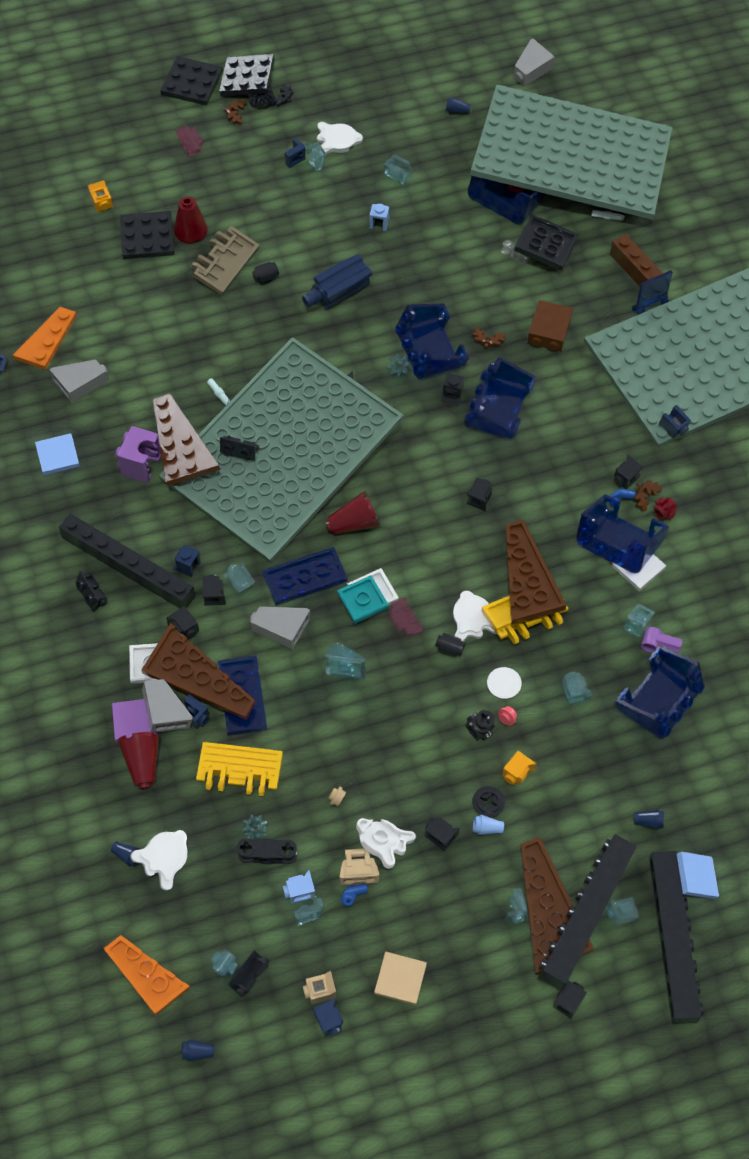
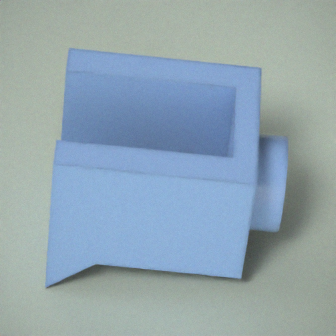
[370,204,390,231]
[283,870,315,904]

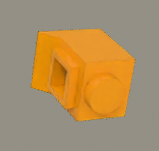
[88,180,113,212]
[502,751,536,786]

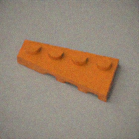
[13,307,77,370]
[104,935,190,1016]

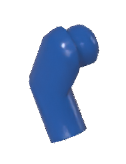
[608,489,635,507]
[341,883,368,906]

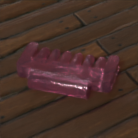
[175,126,204,156]
[389,598,423,636]

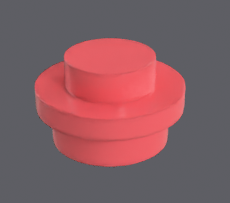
[498,706,517,726]

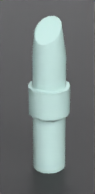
[592,210,625,220]
[207,378,230,405]

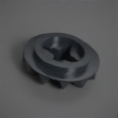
[248,88,274,107]
[472,786,505,818]

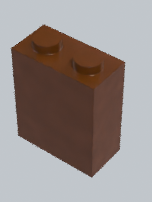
[527,300,573,352]

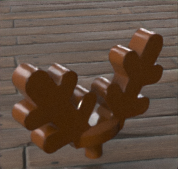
[224,99,247,125]
[472,327,505,349]
[634,480,662,512]

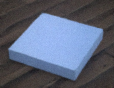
[35,434,80,475]
[677,852,719,899]

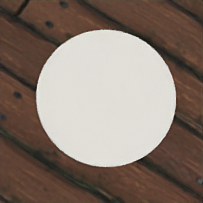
[487,667,522,699]

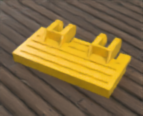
[482,596,568,645]
[196,742,283,796]

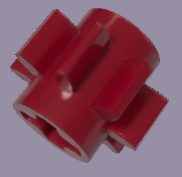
[654,497,677,520]

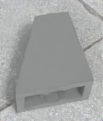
[514,39,555,87]
[50,360,108,403]
[249,607,311,650]
[142,679,192,733]

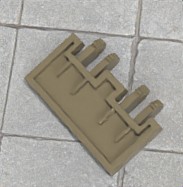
[191,226,259,296]

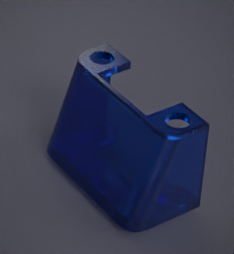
[468,176,547,224]
[395,303,469,379]
[464,357,537,439]
[577,494,670,574]
[615,645,705,739]

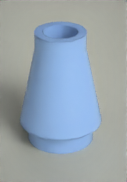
[473,814,504,835]

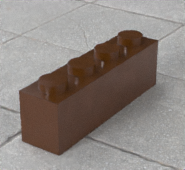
[610,234,669,300]

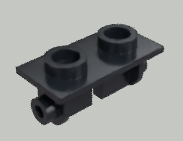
[220,435,259,461]
[75,571,107,612]
[228,950,269,998]

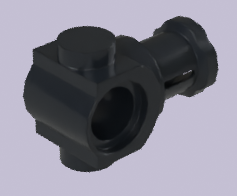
[465,710,495,741]

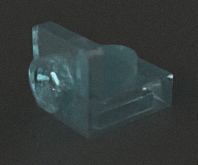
[305,143,325,171]
[224,563,255,593]
[623,603,655,637]
[506,887,528,924]
[294,892,324,926]
[606,897,639,925]

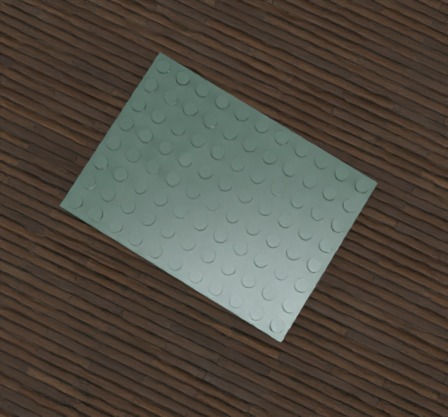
[470,85,672,220]
[584,268,749,448]
[159,337,404,563]

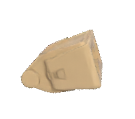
[339,849,379,885]

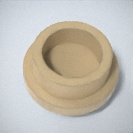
[328,786,346,806]

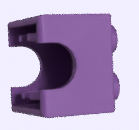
[115,426,161,483]

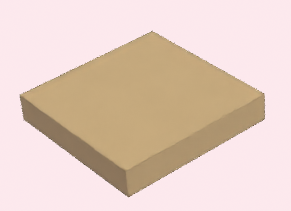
[374,952,427,1005]

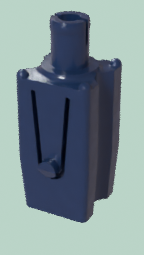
[302,254,373,310]

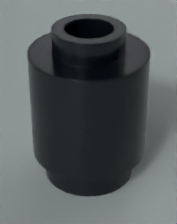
[252,262,279,284]
[435,633,466,657]

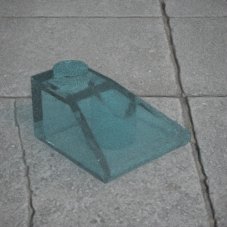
[325,644,366,679]

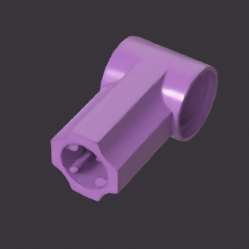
[641,627,682,657]

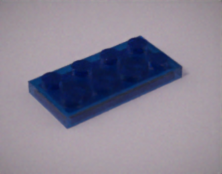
[262,547,347,606]
[218,655,267,736]

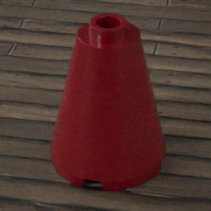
[174,197,208,244]
[326,491,380,534]
[118,732,159,790]

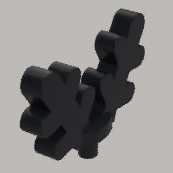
[269,84,294,107]

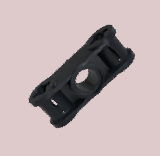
[236,838,298,864]

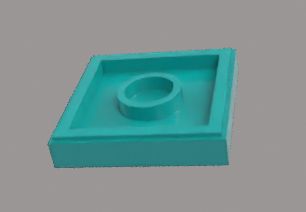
[337,575,389,624]

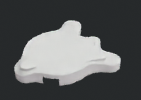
[317,122,363,156]
[453,591,497,641]
[356,818,416,869]
[131,830,187,890]

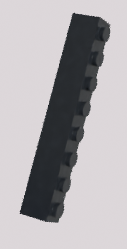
[59,513,195,609]
[538,834,637,991]
[649,851,704,1024]

